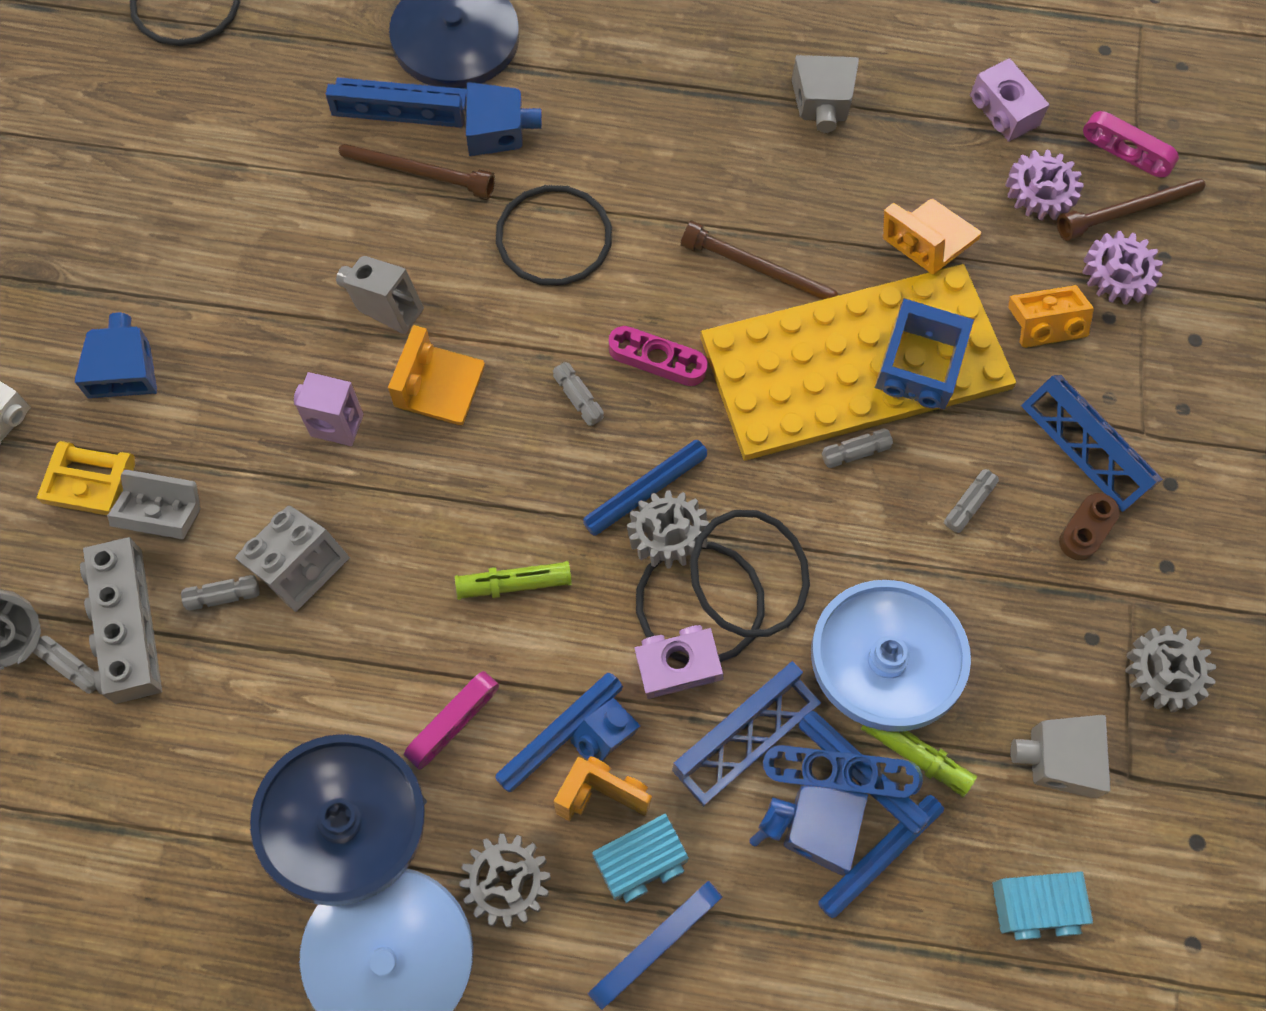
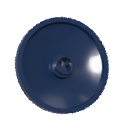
[389,0,519,89]
[250,734,424,906]

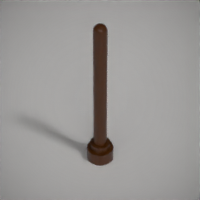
[339,144,495,200]
[1057,178,1206,241]
[680,220,838,300]

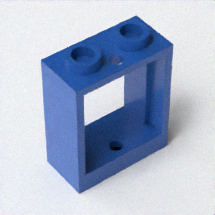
[875,298,974,409]

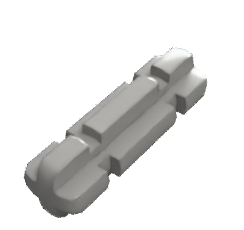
[553,362,604,426]
[822,428,893,468]
[944,469,999,533]
[181,575,260,611]
[33,635,96,694]

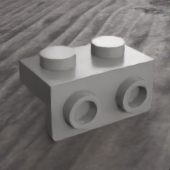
[107,469,200,539]

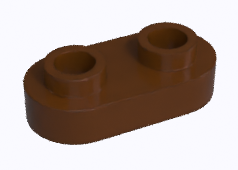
[1059,493,1119,560]

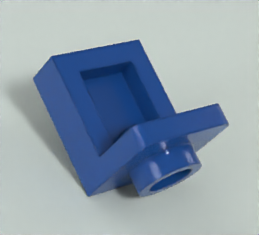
[570,698,641,762]

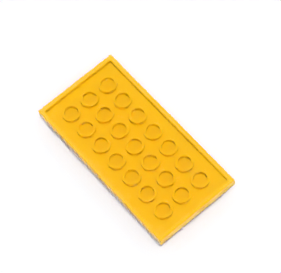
[700,264,1017,461]

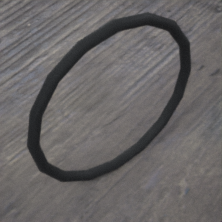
[129,0,240,46]
[496,185,612,286]
[690,510,810,637]
[636,542,765,664]

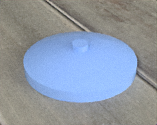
[811,580,971,732]
[300,869,473,1011]

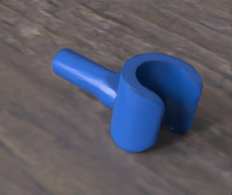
[750,807,791,846]

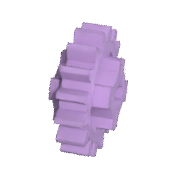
[1006,150,1083,220]
[1083,231,1163,305]

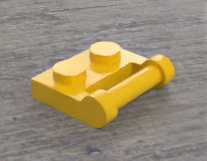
[37,441,135,515]

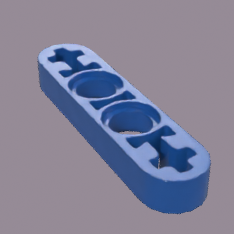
[763,745,923,797]
[588,881,723,1011]

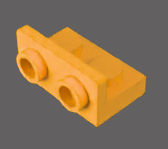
[1008,285,1094,348]

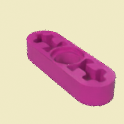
[1083,111,1179,177]
[609,326,707,386]
[404,671,499,769]

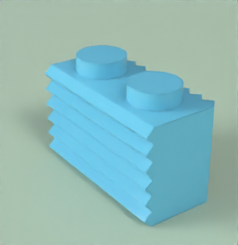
[592,813,689,903]
[992,871,1093,940]

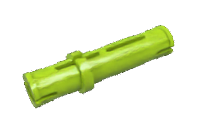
[455,561,572,600]
[860,725,977,797]

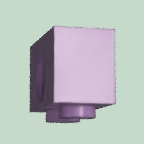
[970,58,1050,142]
[294,372,363,446]
[634,625,723,699]

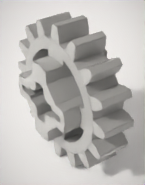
[627,491,709,568]
[1125,626,1216,712]
[460,834,551,928]

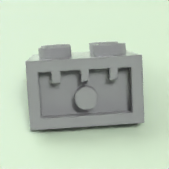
[235,505,350,612]

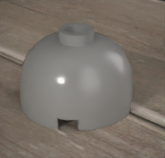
[0,589,41,670]

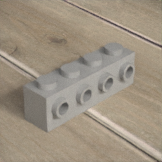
[80,537,162,704]

